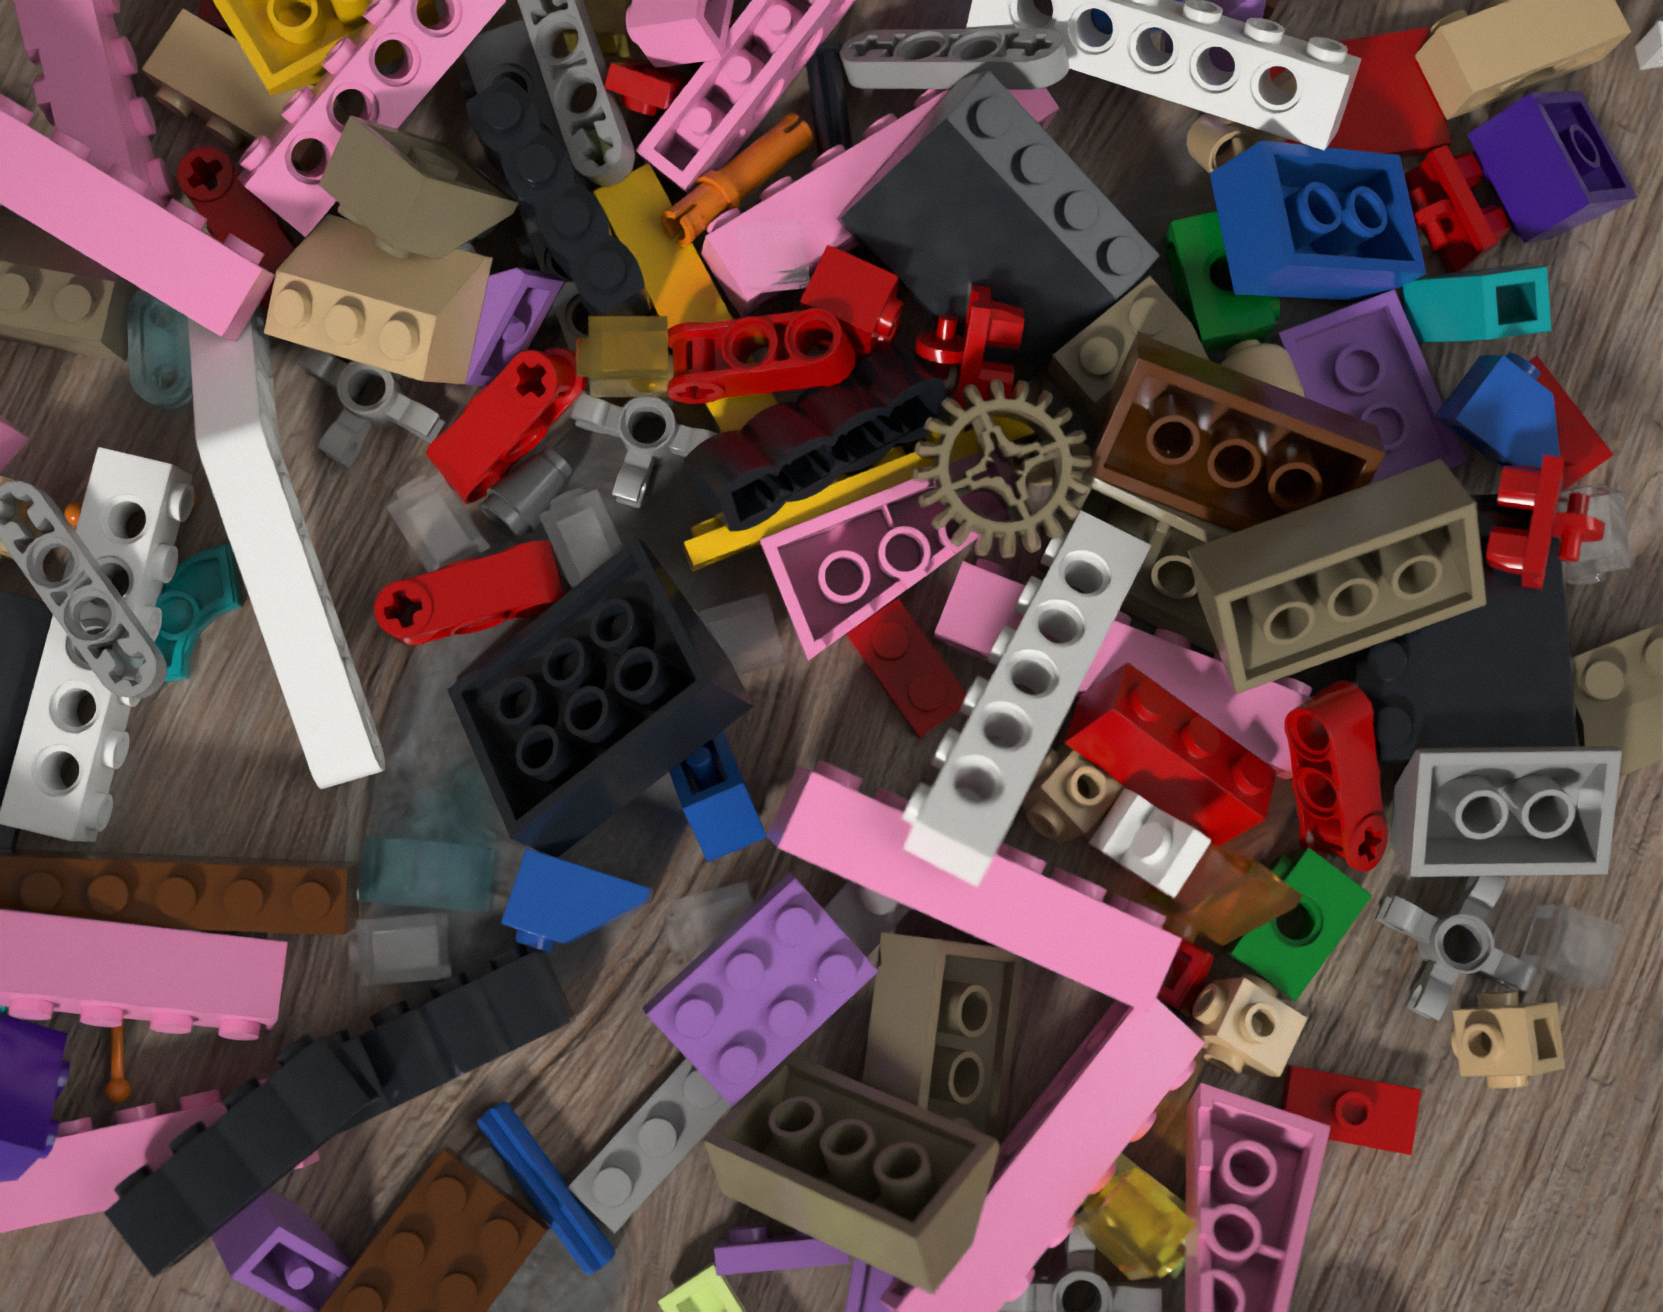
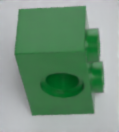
[1162,211,1280,354]
[1221,848,1373,1001]

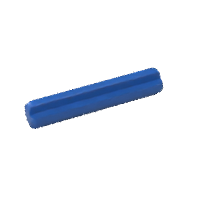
[477,1101,615,1275]

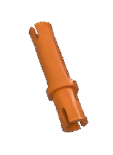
[660,113,813,247]

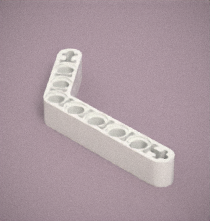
[188,304,385,789]

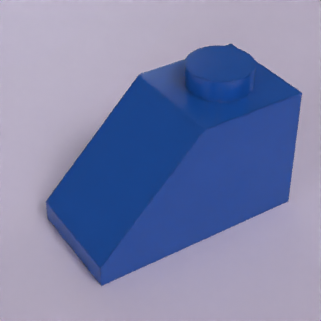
[1434,352,1563,487]
[669,730,767,862]
[501,848,656,952]

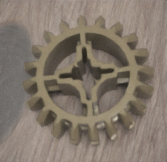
[912,379,1092,558]

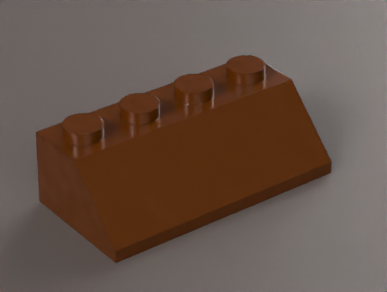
[1086,333,1386,532]

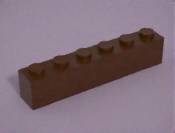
[0,849,361,935]

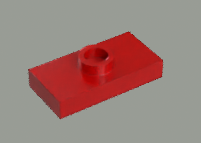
[1281,1064,1421,1155]

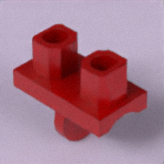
[1404,145,1511,273]
[915,285,1025,410]
[1486,455,1606,589]

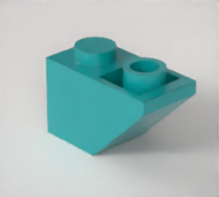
[1401,263,1551,343]

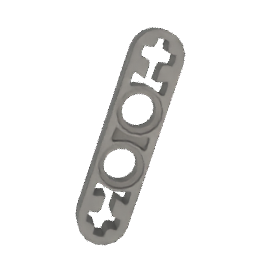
[517,0,635,187]
[840,28,1070,90]
[0,481,167,699]

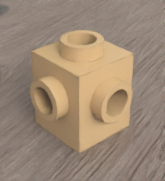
[1020,744,1126,844]
[1190,974,1307,1077]
[1451,991,1565,1088]

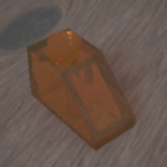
[1143,843,1303,946]

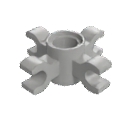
[297,347,446,468]
[571,352,718,509]
[1374,876,1538,1021]
[1000,1212,1162,1312]

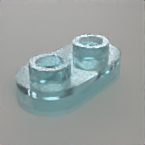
[127,288,193,410]

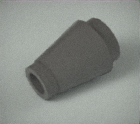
[480,447,573,540]

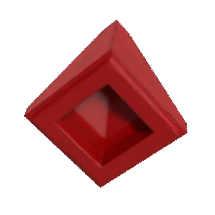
[1156,926,1214,1019]

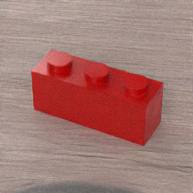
[1064,662,1277,850]

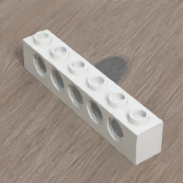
[966,0,1362,150]
[0,447,194,842]
[902,511,1152,888]

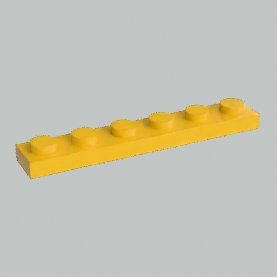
[683,417,1039,572]

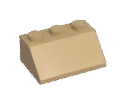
[264,214,493,384]

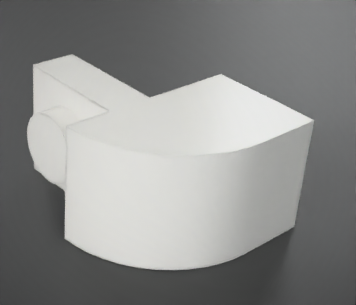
[1088,788,1211,898]

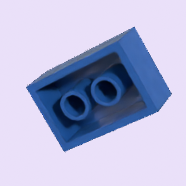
[1209,140,1427,301]

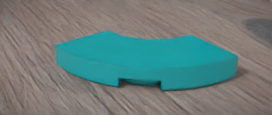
[143,543,243,684]

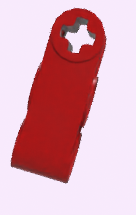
[177,147,298,313]
[666,308,856,404]
[425,347,587,504]
[374,540,565,646]
[1284,681,1388,872]

